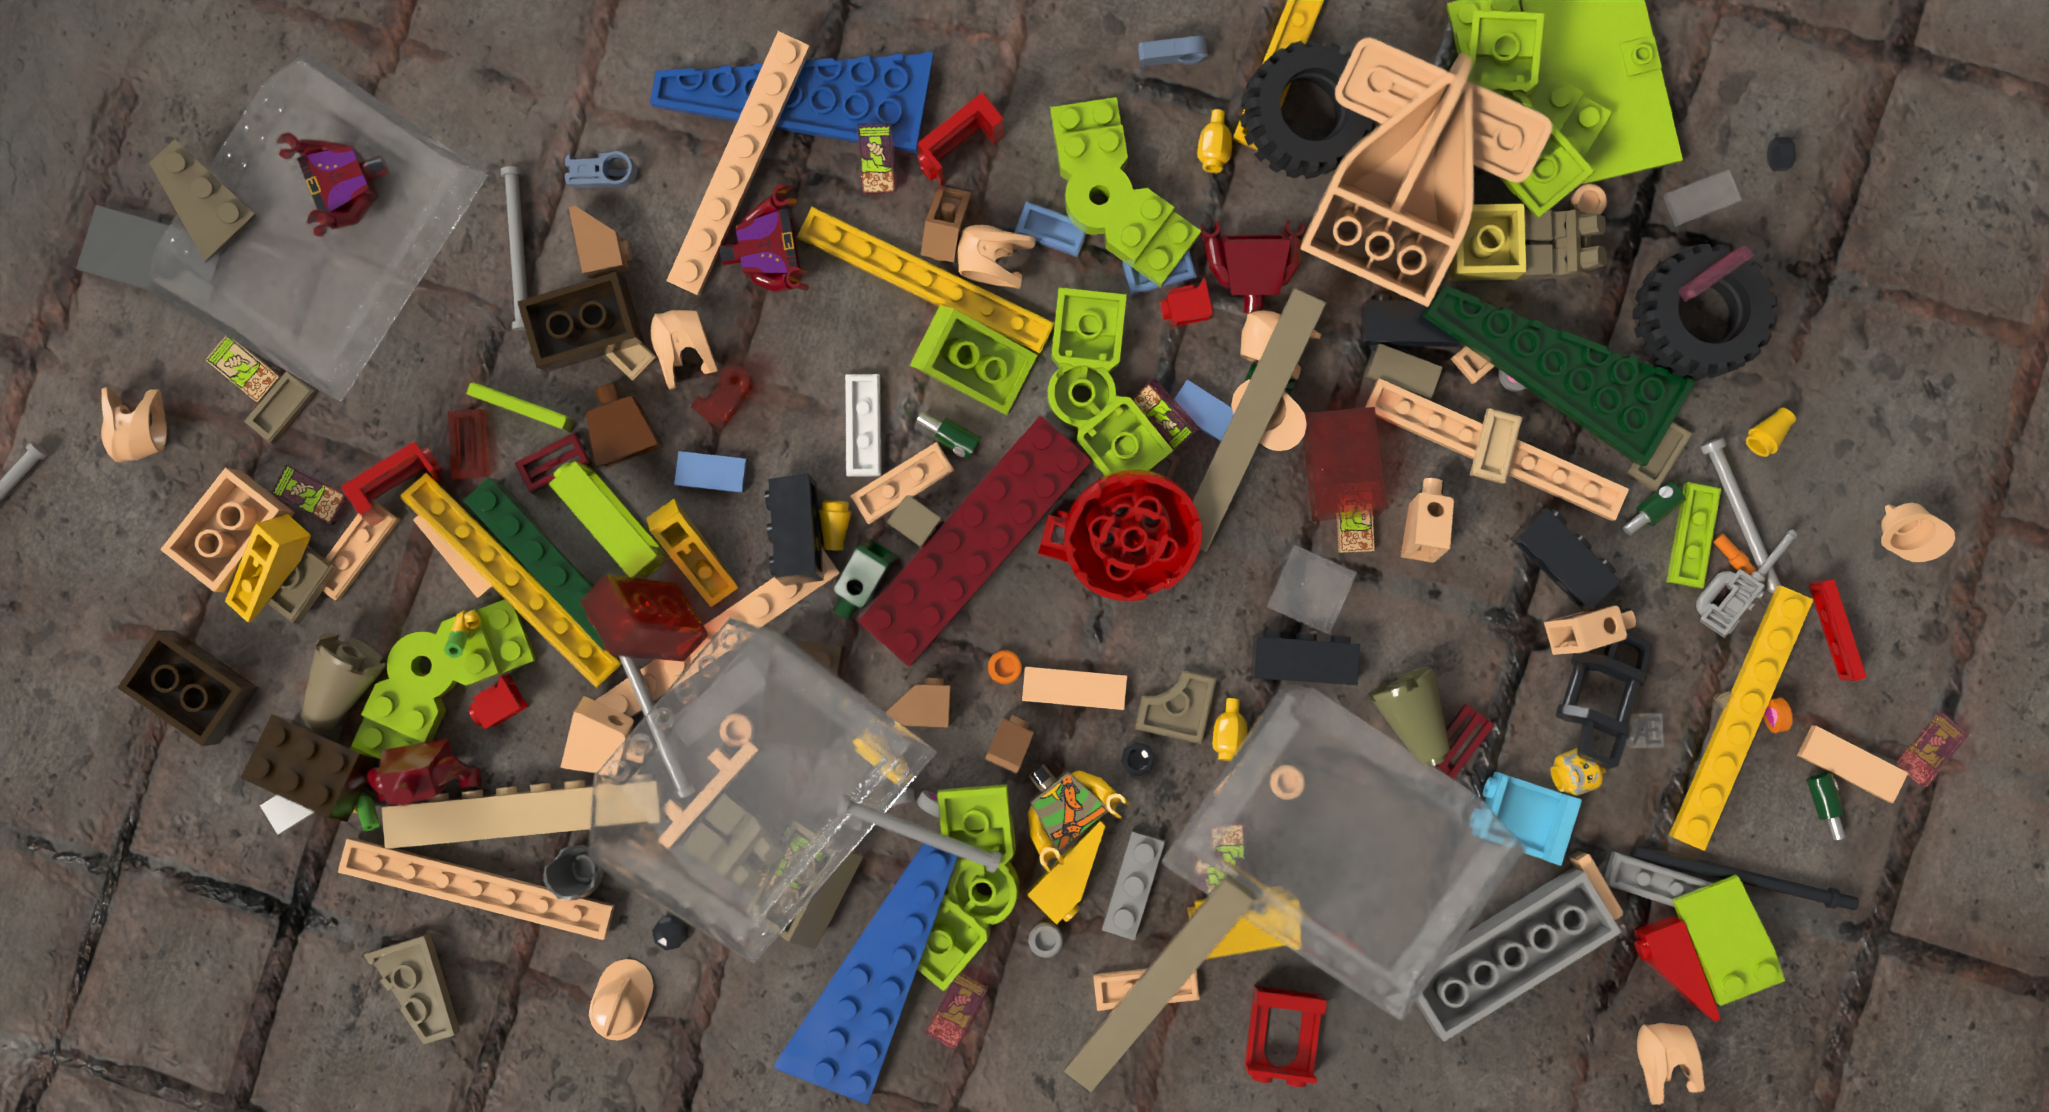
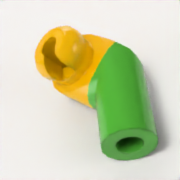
[444,610,481,658]
[353,793,380,831]

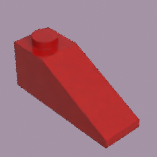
[1634,916,1721,1022]

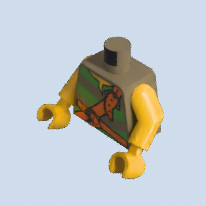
[1027,764,1131,872]

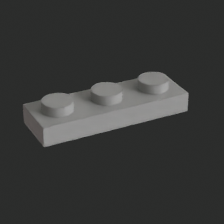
[1101,830,1165,941]

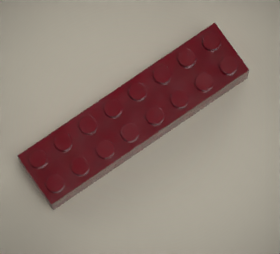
[857,415,1092,667]

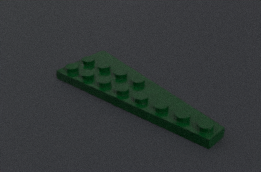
[1422,285,1696,467]

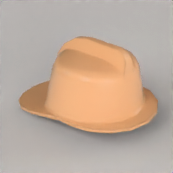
[1231,380,1307,451]
[1881,503,1955,562]
[589,959,654,1041]

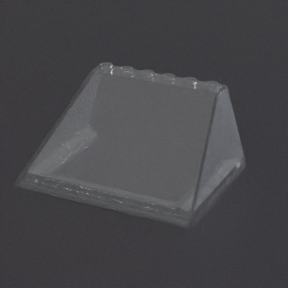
[148,51,488,402]
[588,618,937,964]
[1161,683,1526,1021]

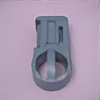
[1138,36,1209,68]
[565,151,637,189]

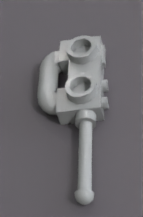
[1696,530,1798,638]

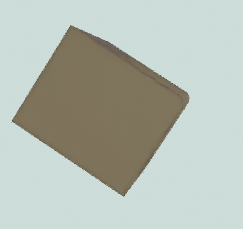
[887,495,944,548]

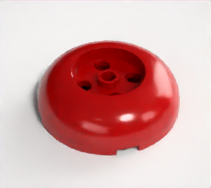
[1064,470,1202,601]

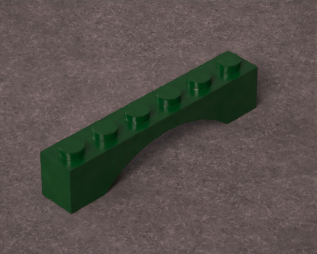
[463,477,637,651]

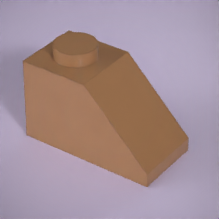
[921,185,971,262]
[569,206,632,279]
[879,678,951,727]
[985,715,1034,773]

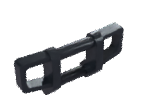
[1555,633,1652,769]

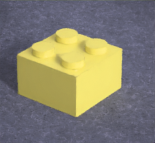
[1448,204,1526,281]

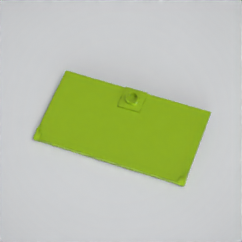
[1519,0,1683,186]

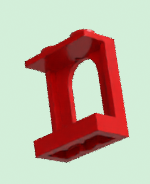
[917,92,1004,186]
[340,441,443,527]
[1244,985,1327,1087]

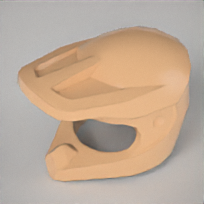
[957,225,1036,288]
[650,310,718,390]
[1240,310,1321,380]
[101,387,167,463]
[1637,1023,1705,1105]

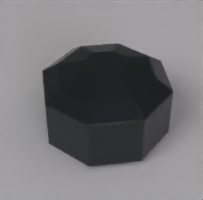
[1766,137,1796,172]
[1120,742,1155,776]
[652,915,688,950]

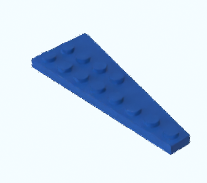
[650,52,934,153]
[774,843,958,1105]

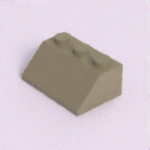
[747,819,863,949]

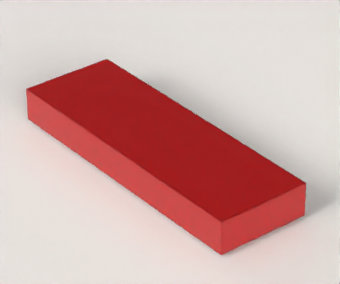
[1808,579,1867,681]

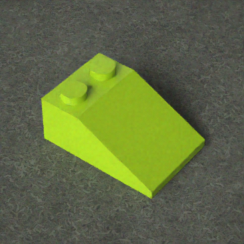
[910,305,1037,415]
[1672,875,1785,1006]

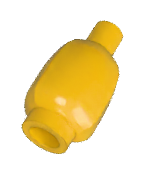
[1197,109,1232,173]
[1212,698,1247,762]

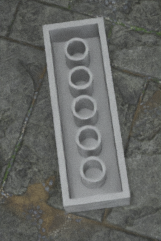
[1399,867,1622,1042]

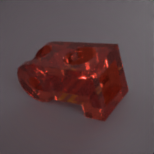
[690,365,753,430]

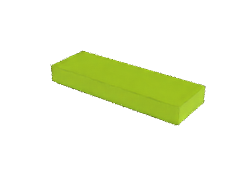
[466,382,574,432]
[1666,482,1722,589]

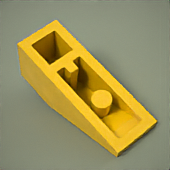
[646,499,739,607]
[225,514,311,622]
[1027,818,1105,925]

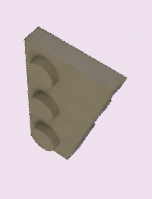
[149,139,256,263]
[363,933,460,1045]

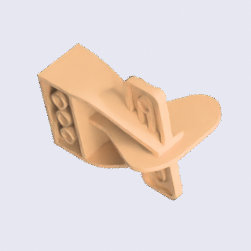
[1300,38,1552,307]

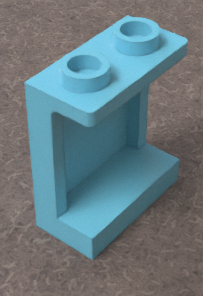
[1473,771,1582,866]

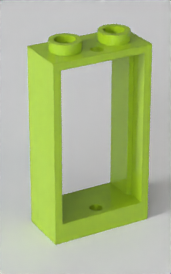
[549,461,670,580]

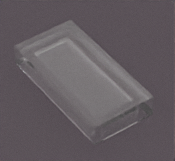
[1663,169,1742,227]

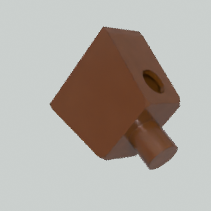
[586,383,664,469]

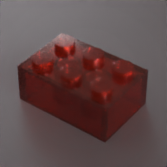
[1303,407,1387,521]
[580,574,709,662]

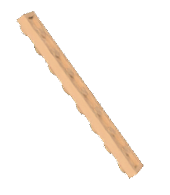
[667,31,811,296]
[1363,378,1629,521]
[595,547,841,718]
[338,837,615,940]

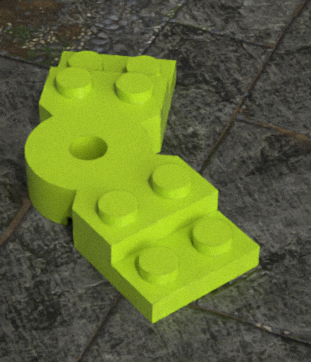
[1446,0,1612,158]
[1466,10,1595,219]
[1050,97,1201,288]
[1047,287,1173,476]
[351,599,537,759]
[917,784,1020,991]

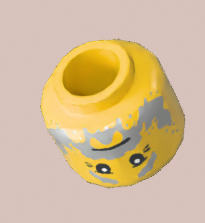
[1550,748,1606,797]

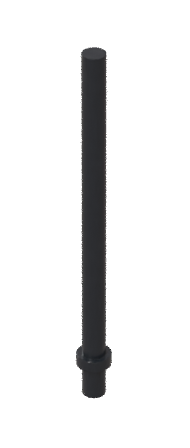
[1632,844,1859,911]

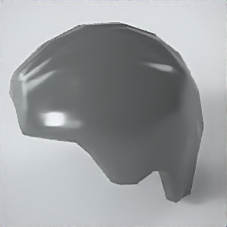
[543,845,605,900]

